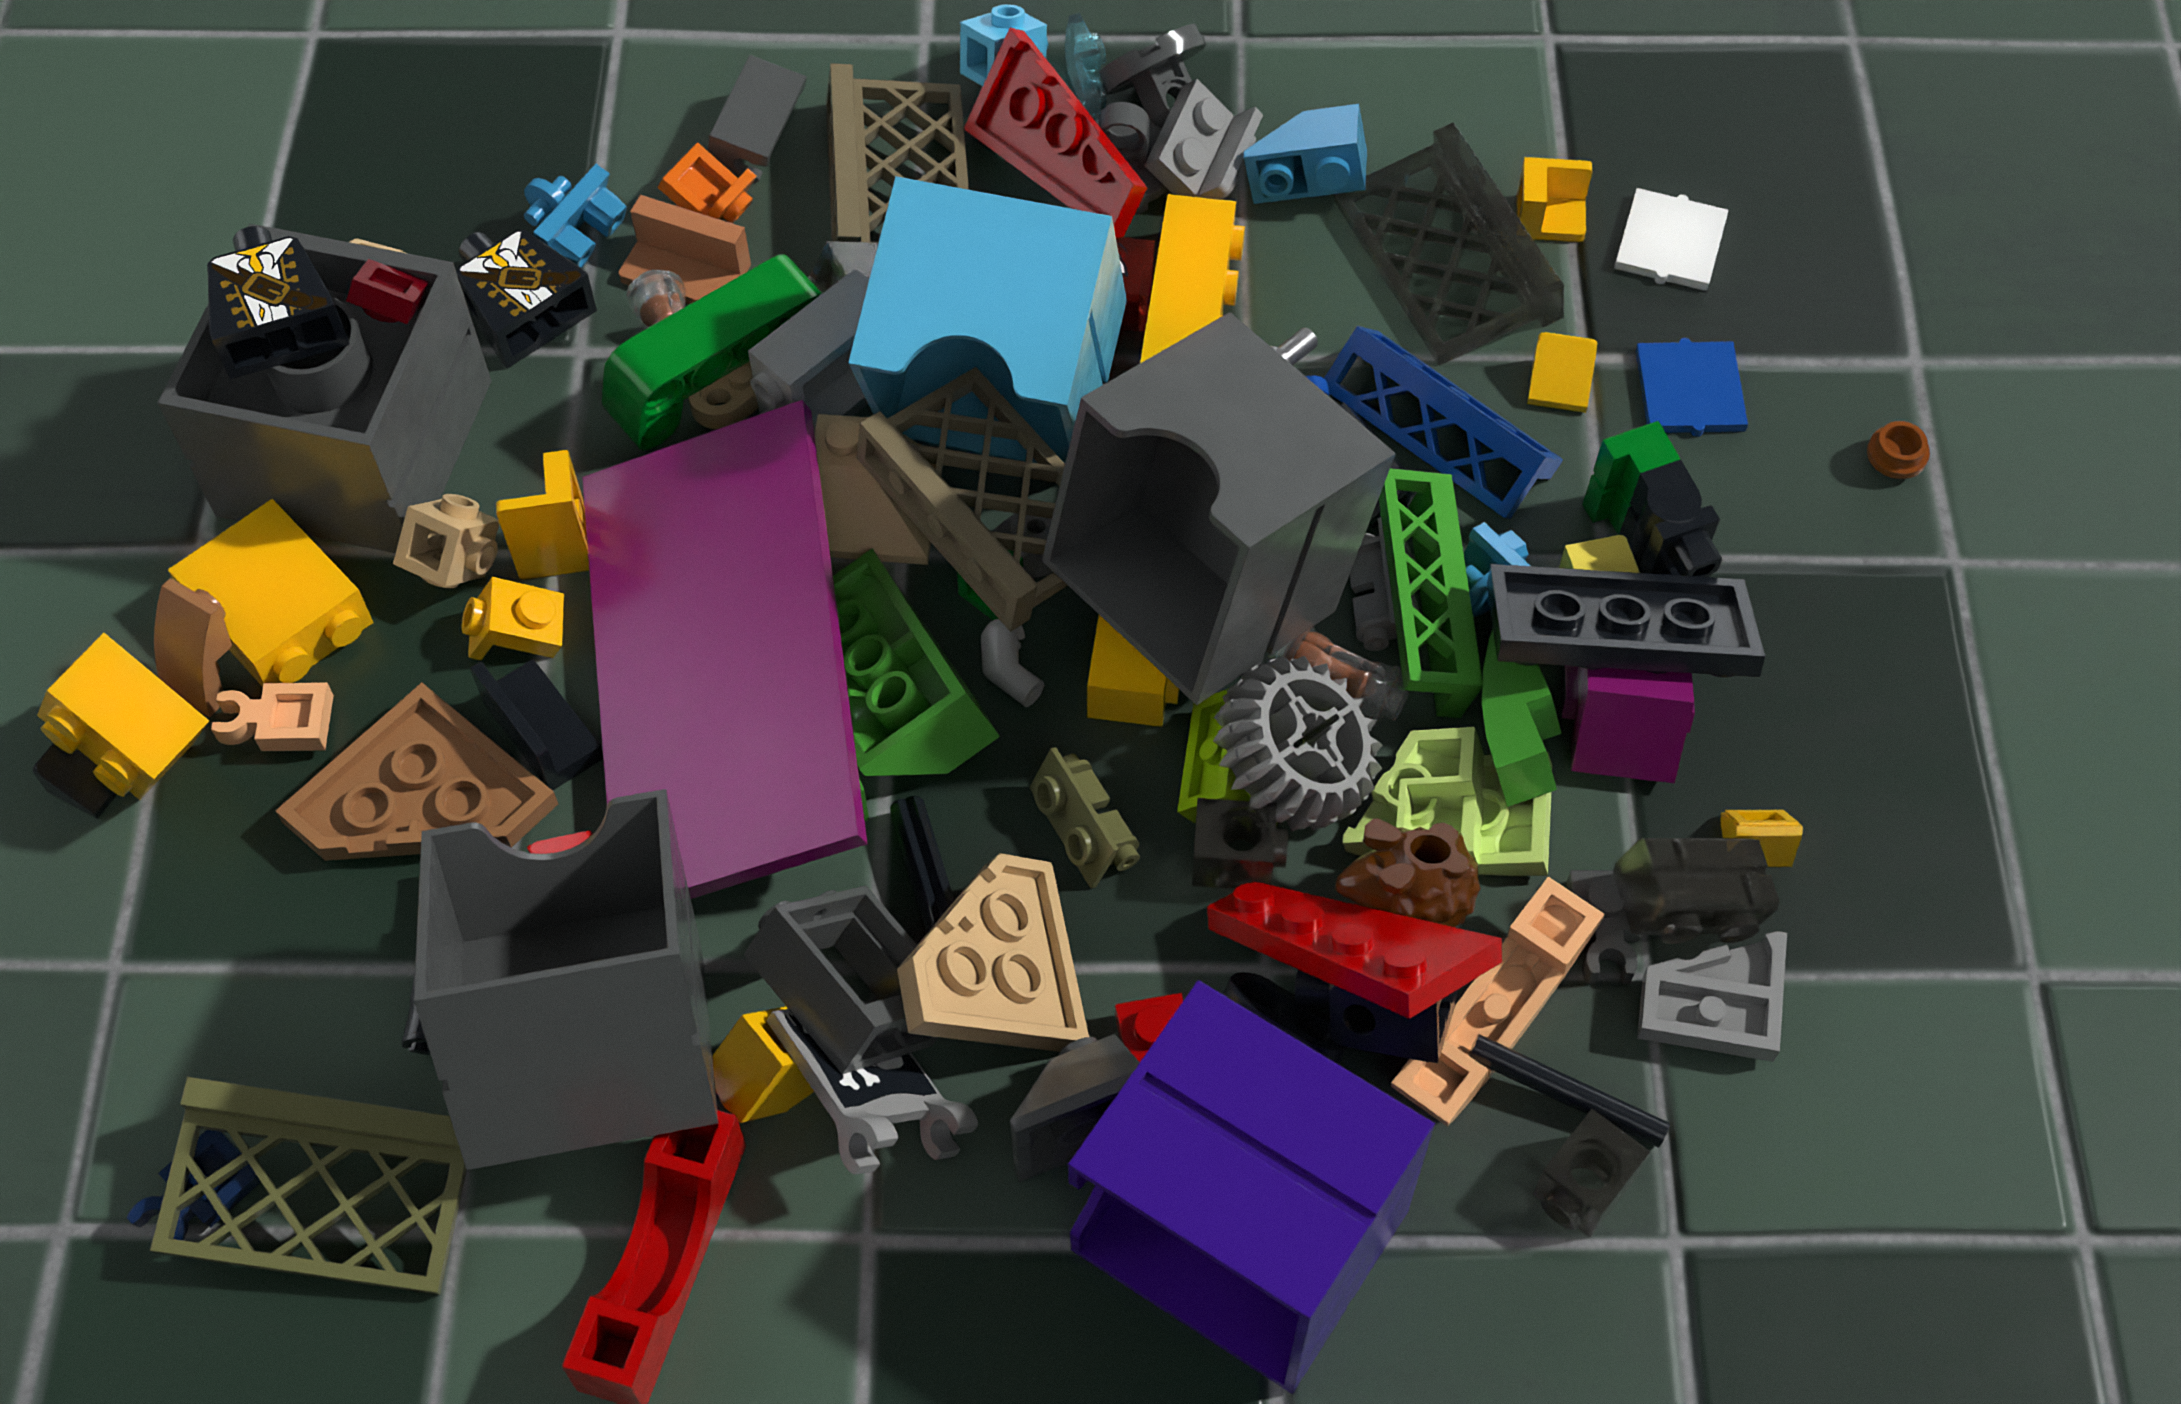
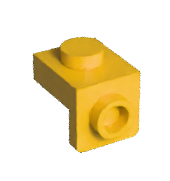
[462,577,564,660]

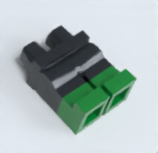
[1582,421,1722,577]

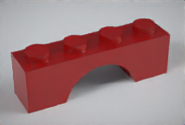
[562,1110,746,1404]

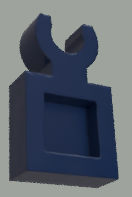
[127,1130,261,1245]

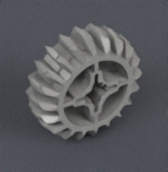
[1213,656,1382,831]

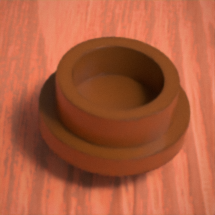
[1867,421,1930,479]

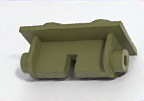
[1029,747,1140,889]

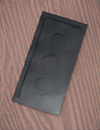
[1487,564,1765,678]

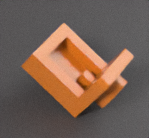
[657,142,757,224]

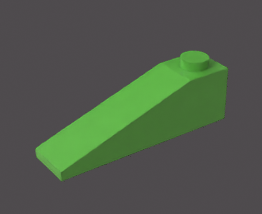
[833,549,1000,776]

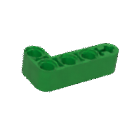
[601,254,823,451]

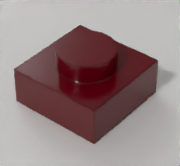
[346,259,429,324]

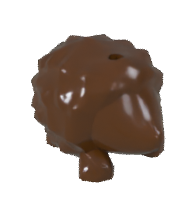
[1335,818,1481,927]

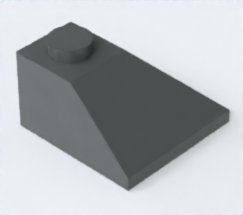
[1010,1034,1140,1182]

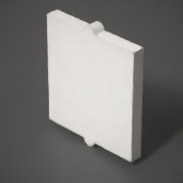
[1614,188,1728,291]

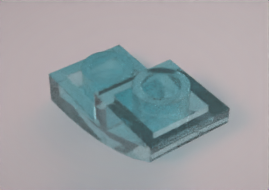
[1065,13,1107,121]

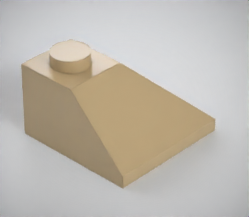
[814,414,936,565]

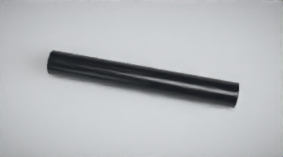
[1468,1034,1670,1148]

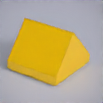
[1721,810,1803,867]

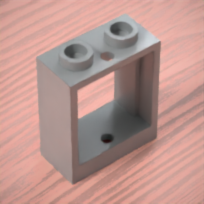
[748,268,869,434]

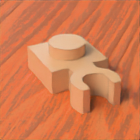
[211,683,334,751]

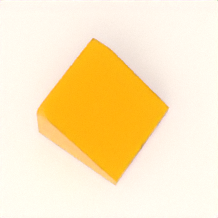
[1527,332,1598,413]

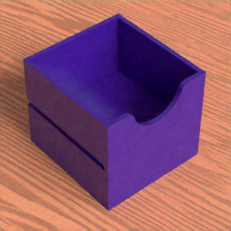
[1068,980,1435,1394]

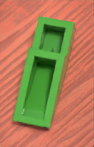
[1482,629,1562,807]

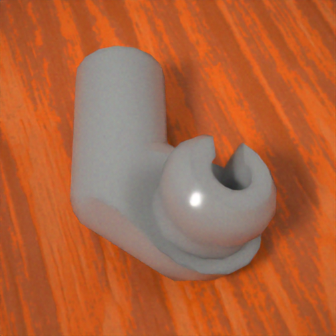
[981,619,1044,707]

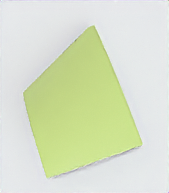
[1343,727,1552,876]

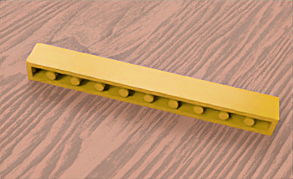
[1087,194,1245,727]

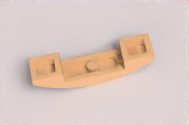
[1391,877,1605,1127]

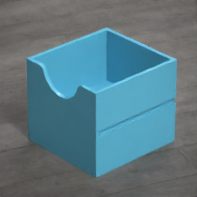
[848,176,1127,463]

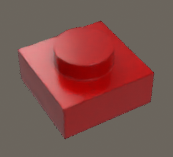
[1115,993,1183,1062]

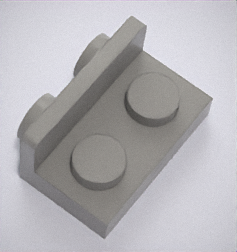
[1144,79,1263,200]

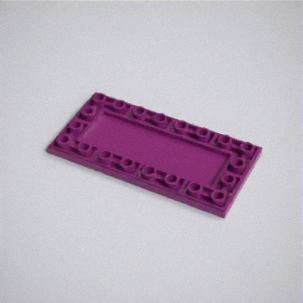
[582,400,868,899]

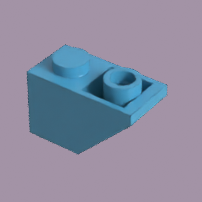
[1244,104,1367,204]

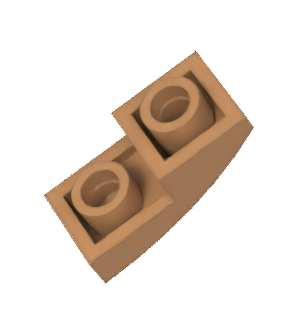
[154,578,232,717]

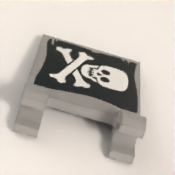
[766,1000,979,1175]

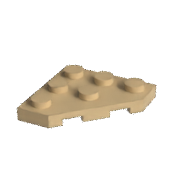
[897,853,1089,1052]

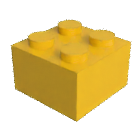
[37,633,209,800]

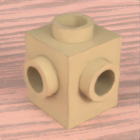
[393,494,500,588]

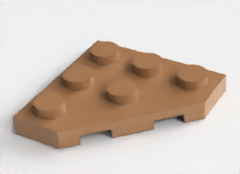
[276,682,558,861]

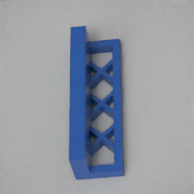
[1324,326,1563,519]

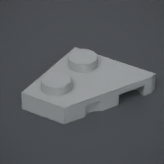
[1637,931,1787,1062]

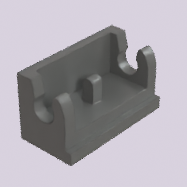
[708,55,807,183]

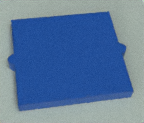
[1635,338,1748,437]

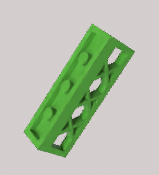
[1379,468,1482,718]

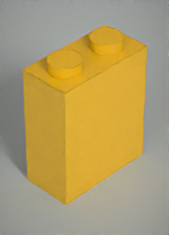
[168,499,374,687]

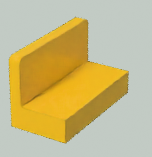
[496,450,589,579]

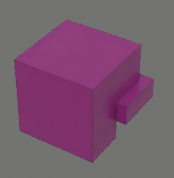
[1561,665,1695,784]

